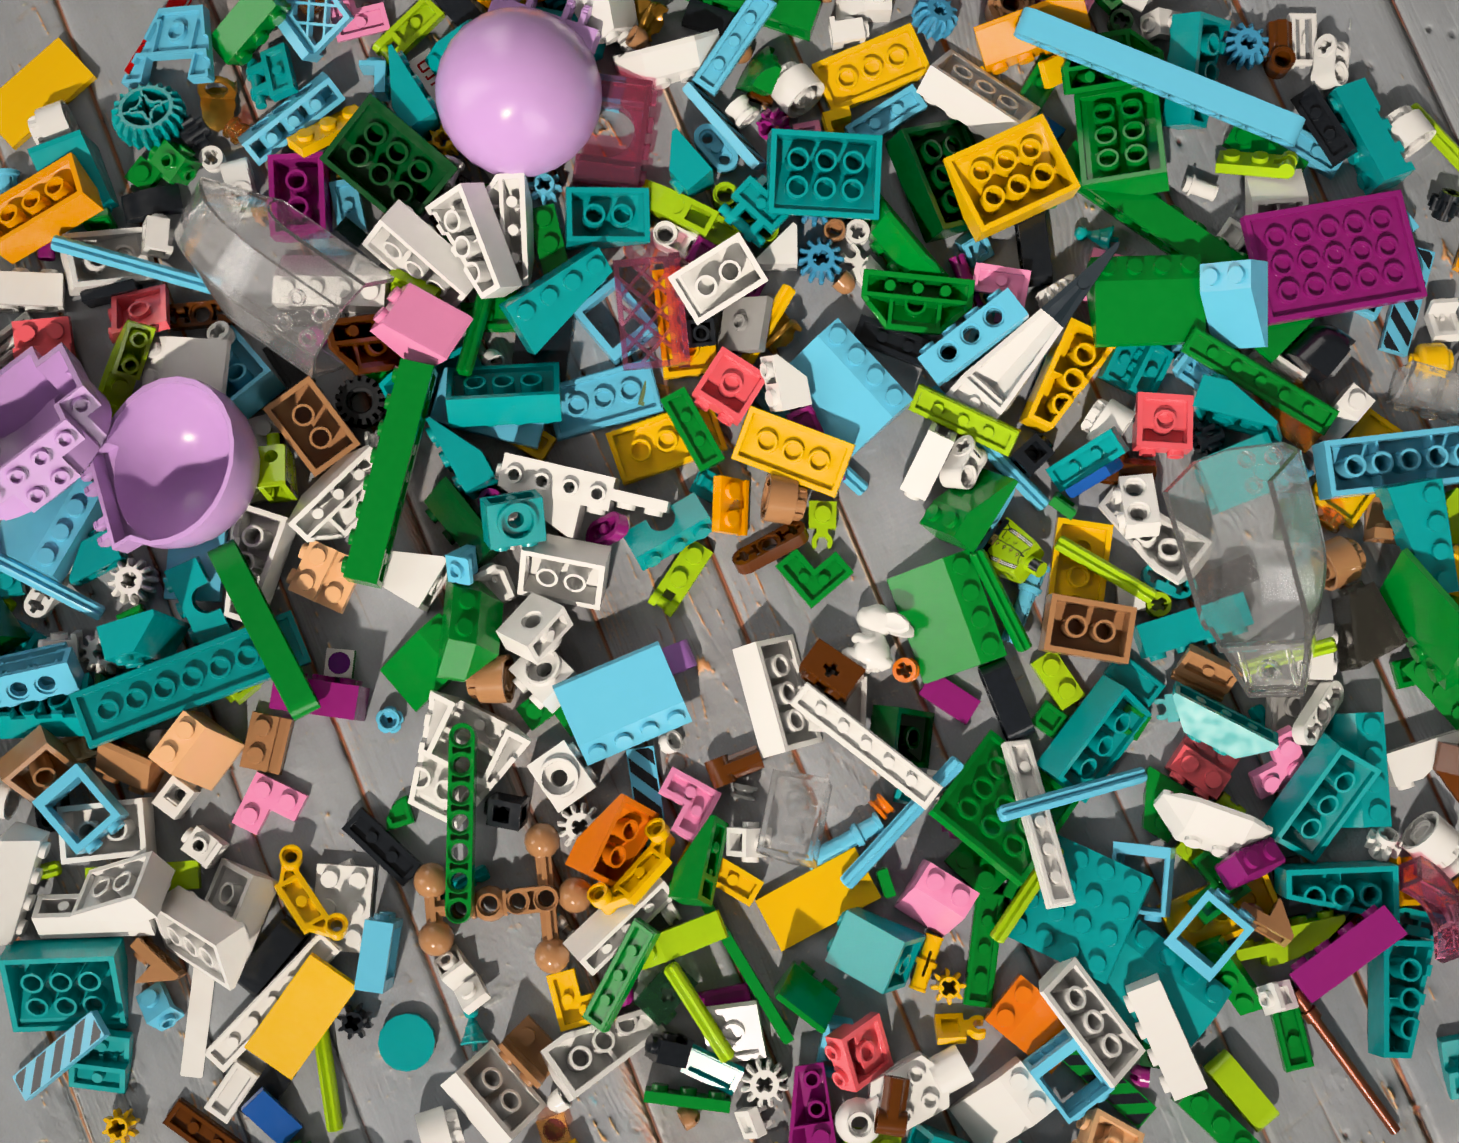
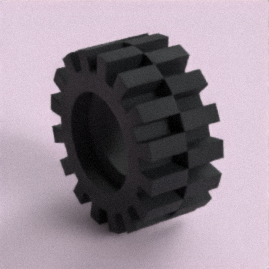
[335,376,387,429]

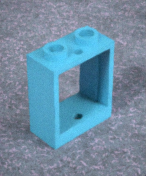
[574,276,659,367]
[32,763,130,855]
[1112,841,1176,922]
[1163,887,1258,982]
[354,911,403,994]
[1022,1028,1115,1124]

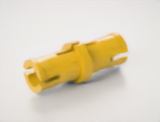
[908,932,944,993]

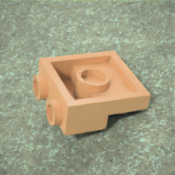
[286,541,357,614]
[1071,1108,1145,1143]

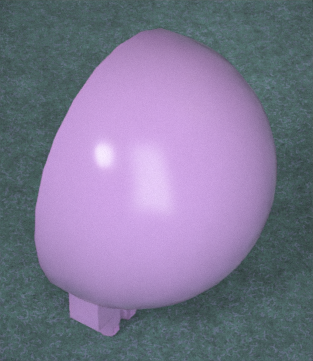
[435,0,602,177]
[80,376,260,553]

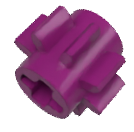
[756,108,792,140]

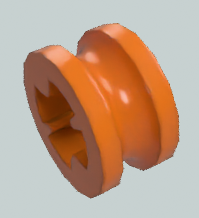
[892,657,920,683]
[868,793,895,821]

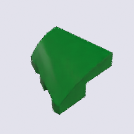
[735,46,782,96]

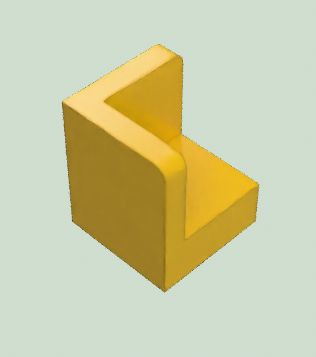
[821,105,852,133]

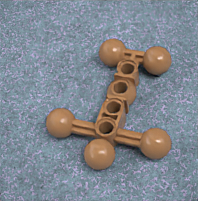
[413,823,591,974]

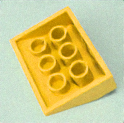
[943,113,1081,242]

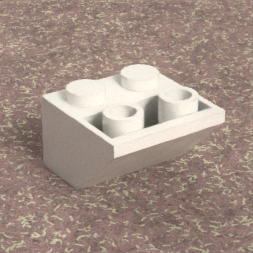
[1245,169,1309,215]

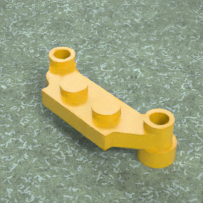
[587,818,675,915]
[274,844,348,941]

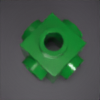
[150,139,202,186]

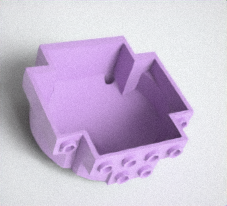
[0,342,112,521]

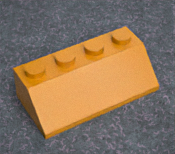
[973,0,1091,75]
[0,152,104,264]

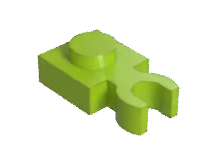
[808,501,837,549]

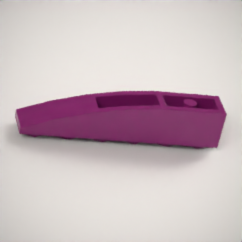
[788,1062,836,1143]

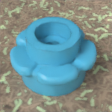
[376,706,404,733]

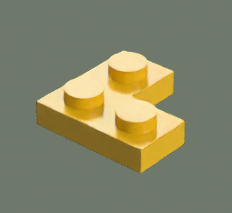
[546,967,595,1032]

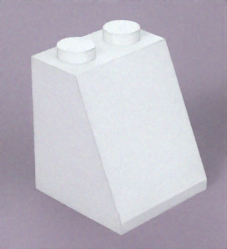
[567,0,639,45]
[382,551,447,612]

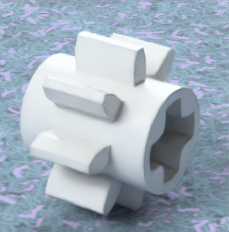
[1364,827,1403,861]

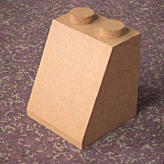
[148,710,245,791]

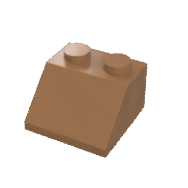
[0,725,79,805]
[95,739,165,796]

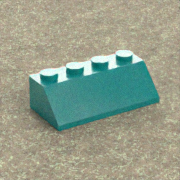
[445,362,562,428]
[96,609,189,669]
[1037,675,1152,803]
[1319,712,1392,828]
[1261,733,1382,862]

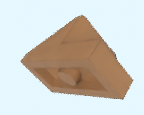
[1237,898,1294,948]
[130,936,187,983]

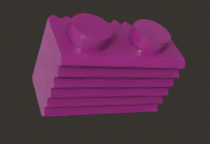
[1215,837,1286,891]

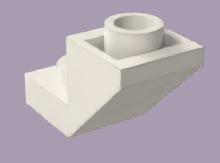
[433,944,491,1015]

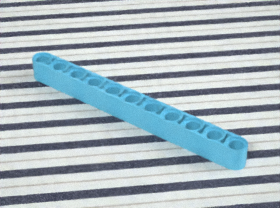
[1013,7,1306,147]

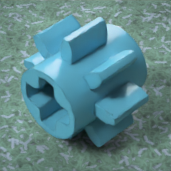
[528,172,563,206]

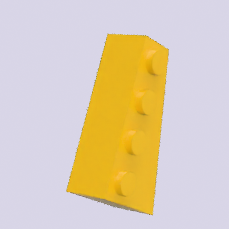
[1018,317,1116,434]

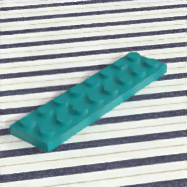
[69,610,312,750]

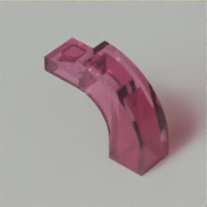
[1398,856,1459,963]

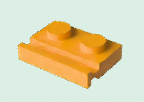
[712,475,749,536]

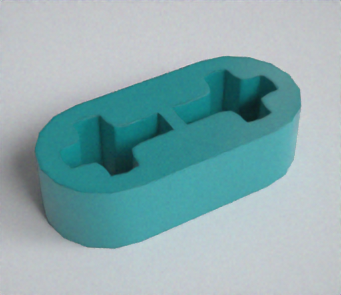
[1140,565,1194,600]
[1399,907,1446,940]

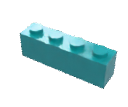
[1133,592,1254,662]

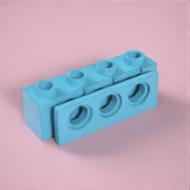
[918,288,1029,387]
[0,641,84,708]

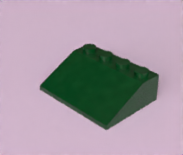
[319,93,459,218]
[885,119,976,243]

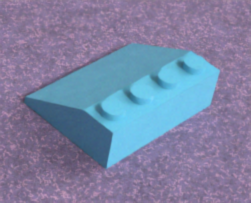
[789,318,913,457]
[0,478,103,584]
[552,641,692,766]

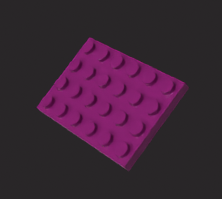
[1239,189,1428,326]

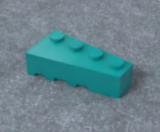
[1162,11,1232,130]
[1326,77,1415,195]
[499,246,613,355]
[1373,478,1459,593]
[0,672,95,739]
[1274,860,1400,923]
[1368,938,1438,1058]

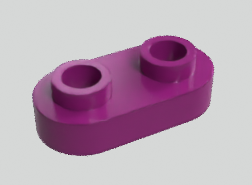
[585,511,629,546]

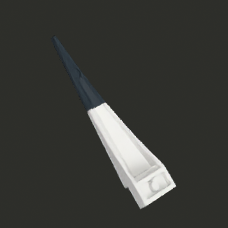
[945,242,1120,419]

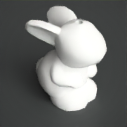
[841,604,915,674]

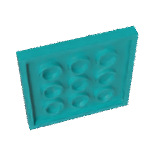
[1008,834,1154,984]

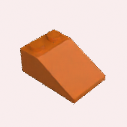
[565,793,660,887]
[984,973,1065,1075]

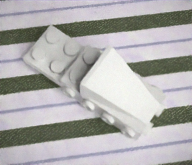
[495,452,672,538]

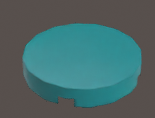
[378,1013,436,1072]

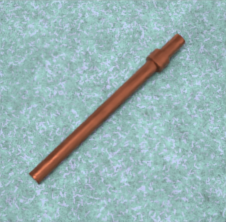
[1293,988,1400,1135]

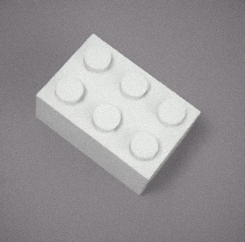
[517,534,612,611]
[57,797,157,865]

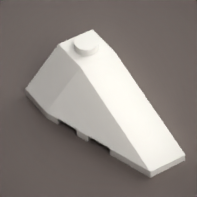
[1098,486,1210,585]
[540,1007,666,1102]

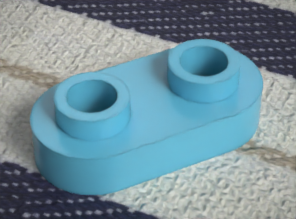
[694,124,738,174]

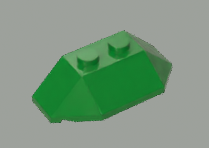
[1061,28,1164,95]
[869,193,949,277]
[861,269,975,335]
[436,577,504,682]

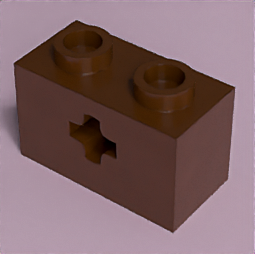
[799,638,866,704]

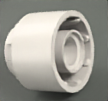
[771,61,825,118]
[28,100,79,145]
[1385,105,1436,159]
[1081,398,1136,441]
[1401,811,1459,869]
[414,1105,465,1143]

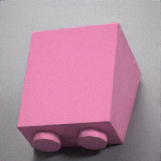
[370,283,473,366]
[894,858,980,938]

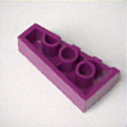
[1288,904,1408,1003]

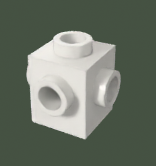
[726,822,771,863]

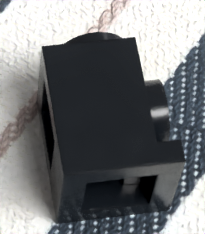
[1009,433,1055,478]
[484,792,530,831]
[645,1031,694,1069]

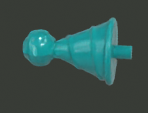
[1074,225,1119,251]
[460,1009,489,1052]

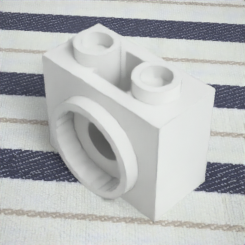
[496,592,573,664]
[508,651,578,714]
[527,740,598,813]

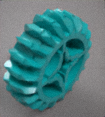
[111,81,188,151]

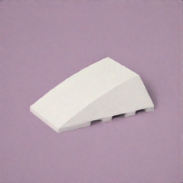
[408,690,532,828]

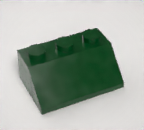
[424,477,500,569]

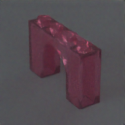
[572,73,658,188]

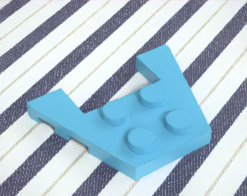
[121,4,215,88]

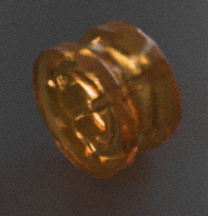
[222,117,250,145]
[1319,507,1346,533]

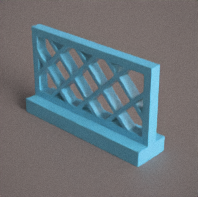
[278,0,354,63]

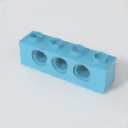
[237,72,346,166]

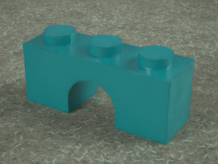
[624,492,712,571]
[163,556,235,645]

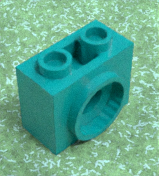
[480,489,547,552]

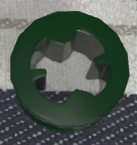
[1107,8,1134,31]

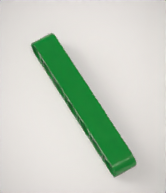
[207,539,321,721]
[445,723,478,924]

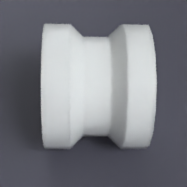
[725,94,759,130]

